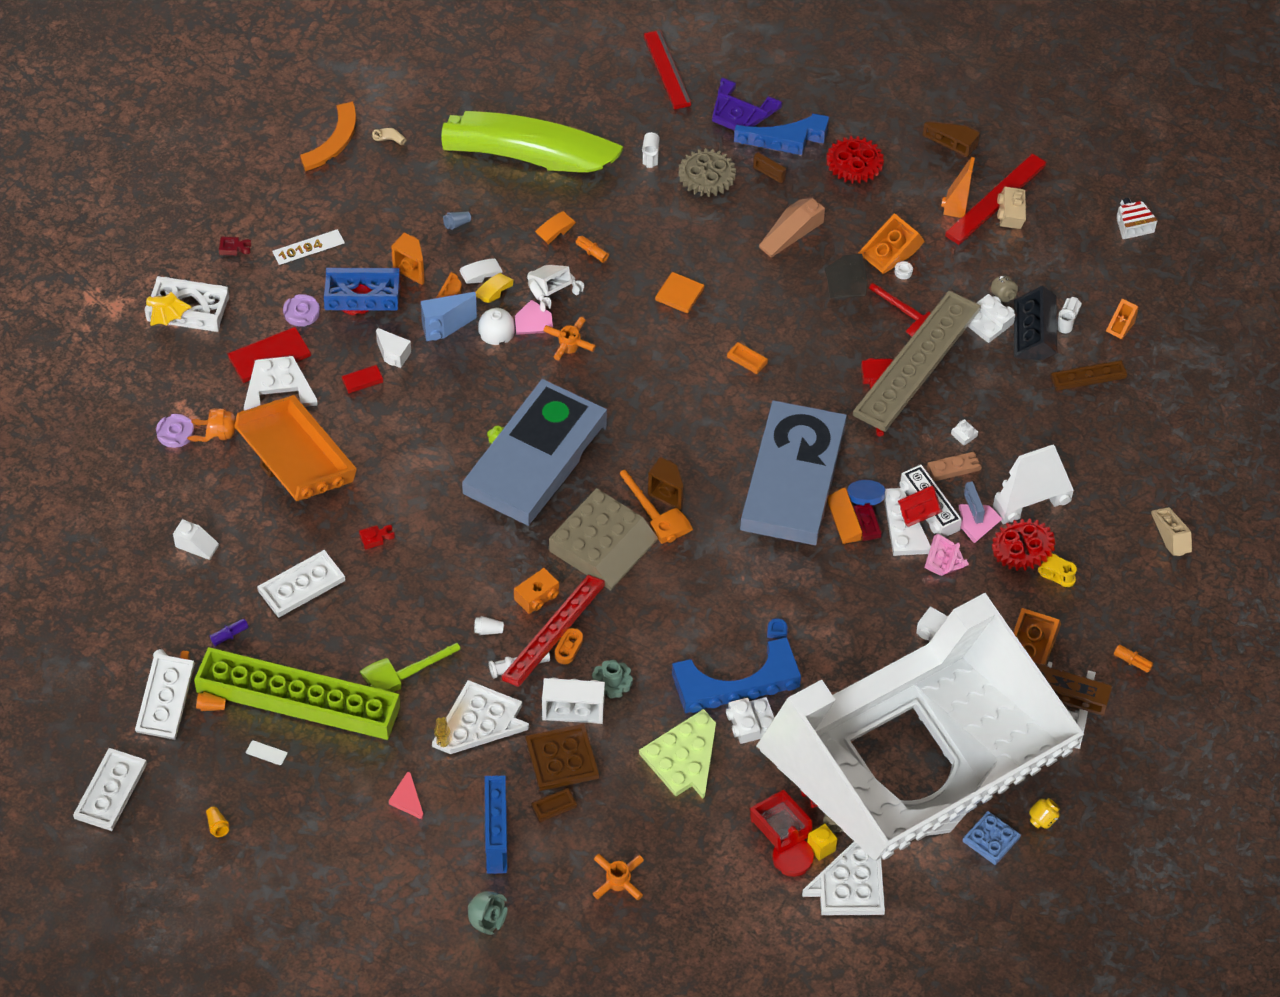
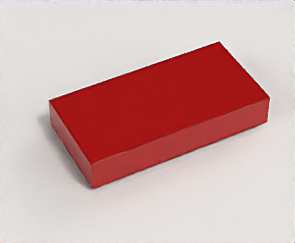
[342,365,383,394]

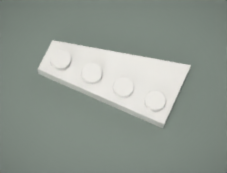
[884,488,931,556]

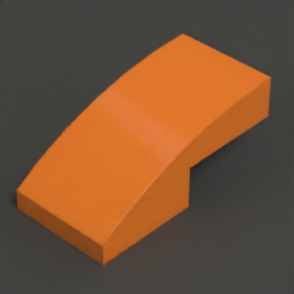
[535,211,576,245]

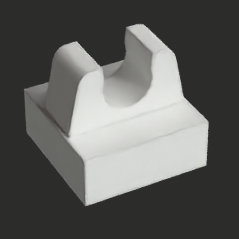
[951,419,978,445]

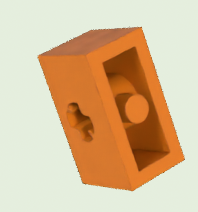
[514,568,559,614]

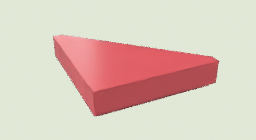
[389,772,424,820]

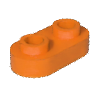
[555,628,583,664]

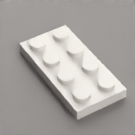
[257,550,345,618]
[135,654,195,740]
[73,748,147,831]

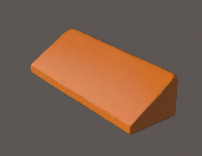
[827,488,862,544]

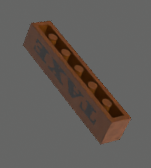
[1035,663,1113,716]

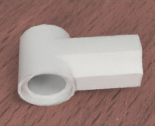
[642,132,660,168]
[1057,297,1082,334]

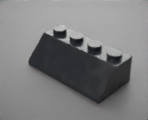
[1014,285,1057,360]

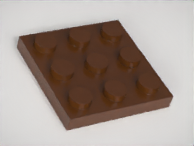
[525,724,599,791]

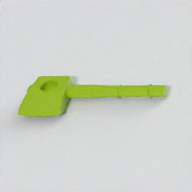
[360,643,460,692]

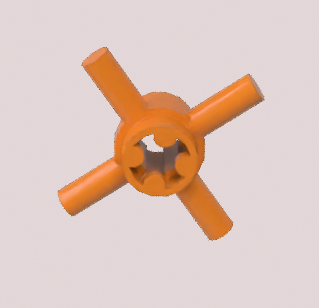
[543,317,596,360]
[593,854,644,900]

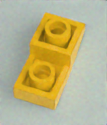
[475,273,514,303]

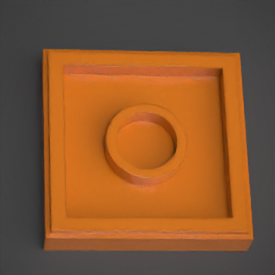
[655,272,704,314]

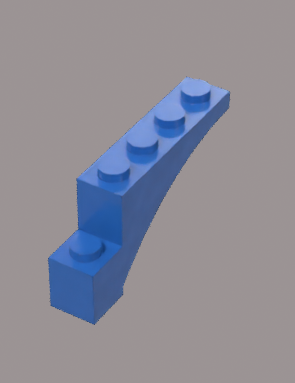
[734,113,829,155]

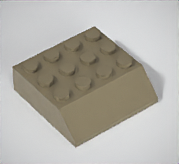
[549,488,658,590]

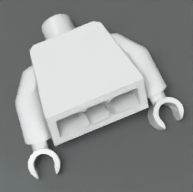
[527,265,584,312]

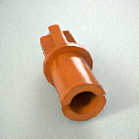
[575,236,609,263]
[1114,644,1153,672]

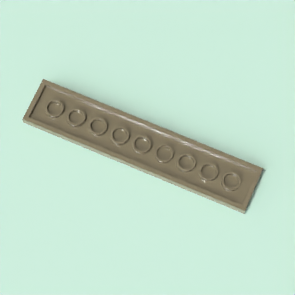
[853,291,981,432]

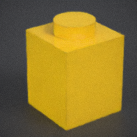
[807,824,837,861]

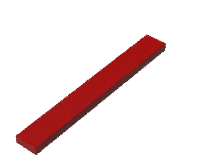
[945,153,1046,245]
[502,575,605,687]

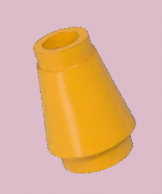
[206,807,229,837]

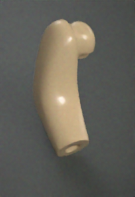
[372,128,406,146]

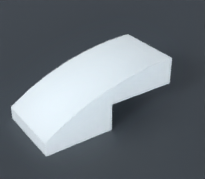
[459,259,502,283]

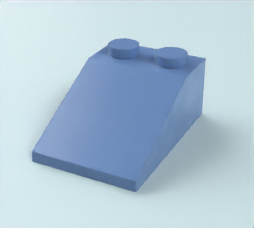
[421,292,477,341]

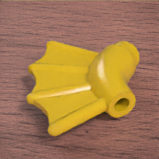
[146,292,191,326]

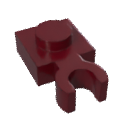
[219,236,252,256]

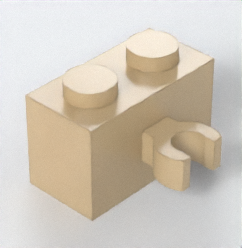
[997,187,1026,229]

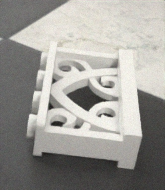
[145,276,229,332]

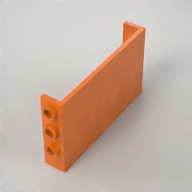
[234,395,357,501]

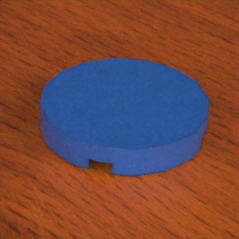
[847,480,885,505]

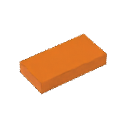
[727,342,768,374]

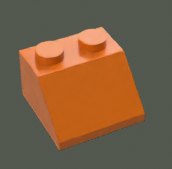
[391,232,425,285]

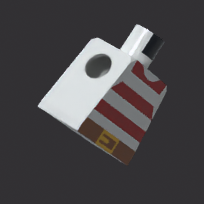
[1117,198,1157,239]

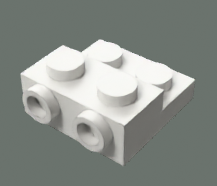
[968,294,1015,343]
[726,697,774,744]

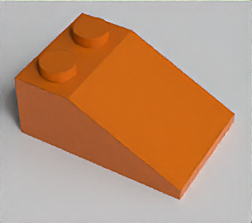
[858,213,925,274]
[1013,608,1061,665]

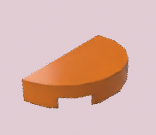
[436,272,462,298]

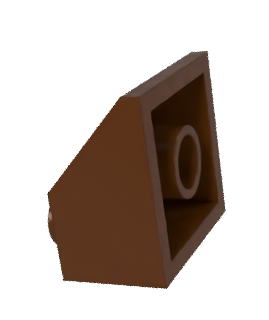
[648,457,684,511]

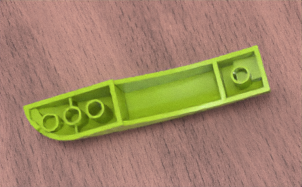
[441,111,623,172]

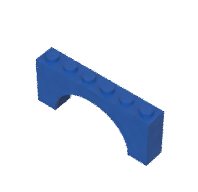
[672,637,801,713]

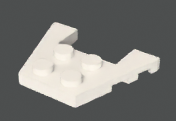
[244,356,317,410]

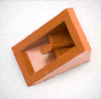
[1106,298,1139,339]

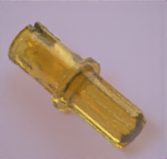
[434,717,450,747]

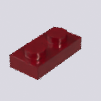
[853,503,882,541]

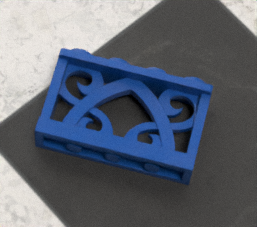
[324,268,400,310]
[485,776,507,874]

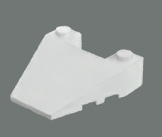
[993,444,1074,524]

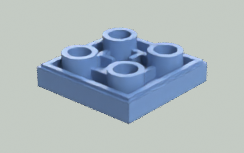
[962,811,1021,865]

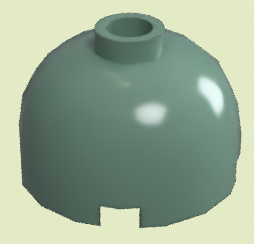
[468,891,508,935]

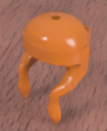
[187,408,236,442]

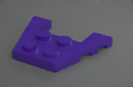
[712,78,782,131]

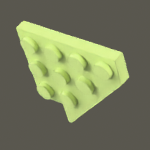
[639,709,716,798]

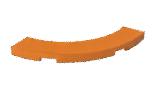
[300,101,356,171]

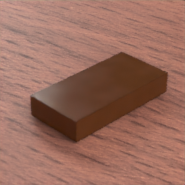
[753,152,786,184]
[531,788,577,822]

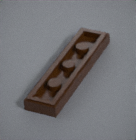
[1050,360,1127,391]

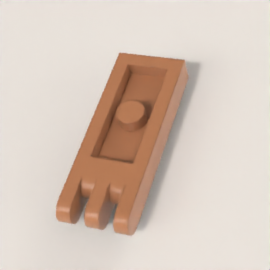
[927,452,982,481]

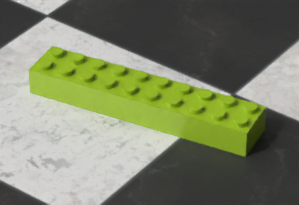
[194,647,400,740]

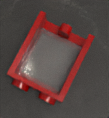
[750,790,813,854]

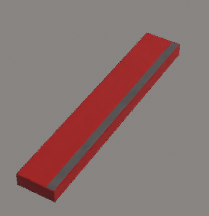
[644,30,691,110]

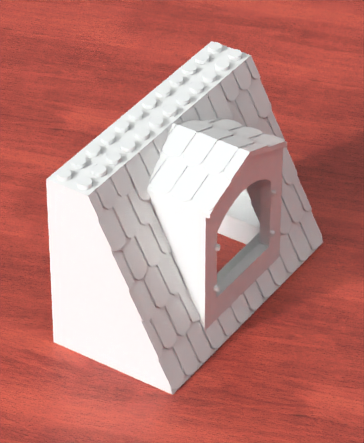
[757,593,1084,861]

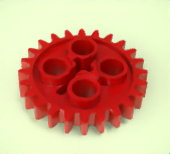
[826,136,884,184]
[992,518,1056,571]

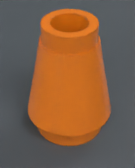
[196,691,226,711]

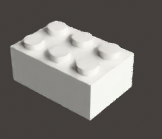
[542,678,605,724]

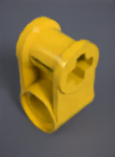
[1038,553,1077,587]

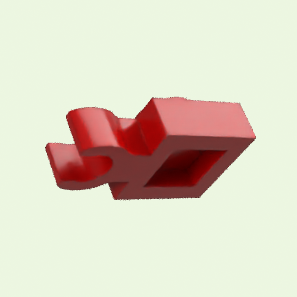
[359,525,395,550]

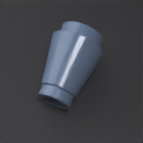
[443,211,471,230]

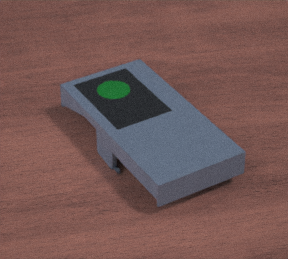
[462,379,607,526]

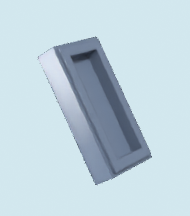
[964,481,985,524]

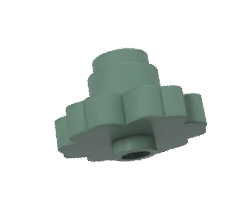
[592,660,633,698]

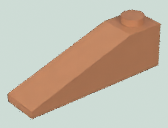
[759,198,825,258]

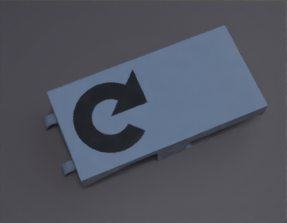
[740,400,847,545]

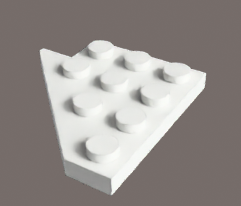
[432,680,529,754]
[802,841,885,915]

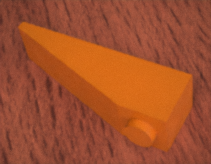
[941,157,975,218]

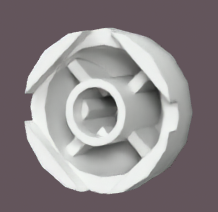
[478,308,515,345]

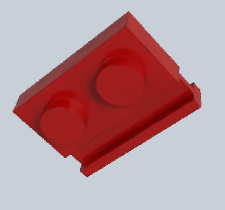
[898,486,943,527]

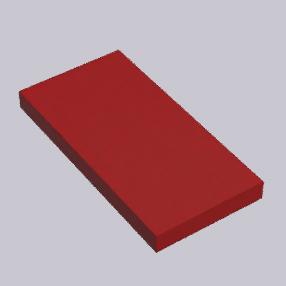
[227,327,311,383]

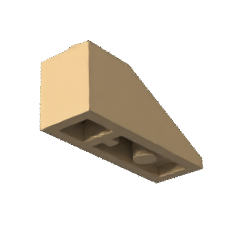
[1151,507,1192,556]

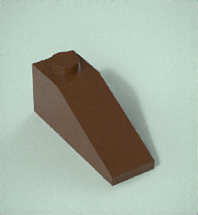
[923,121,980,157]

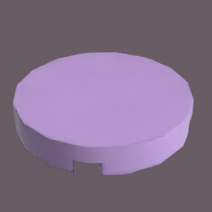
[283,294,320,326]
[156,414,194,448]

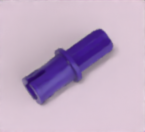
[209,619,249,647]

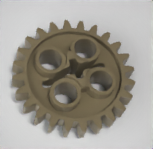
[679,148,736,197]

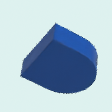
[767,618,788,639]

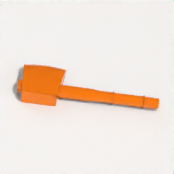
[620,470,693,544]

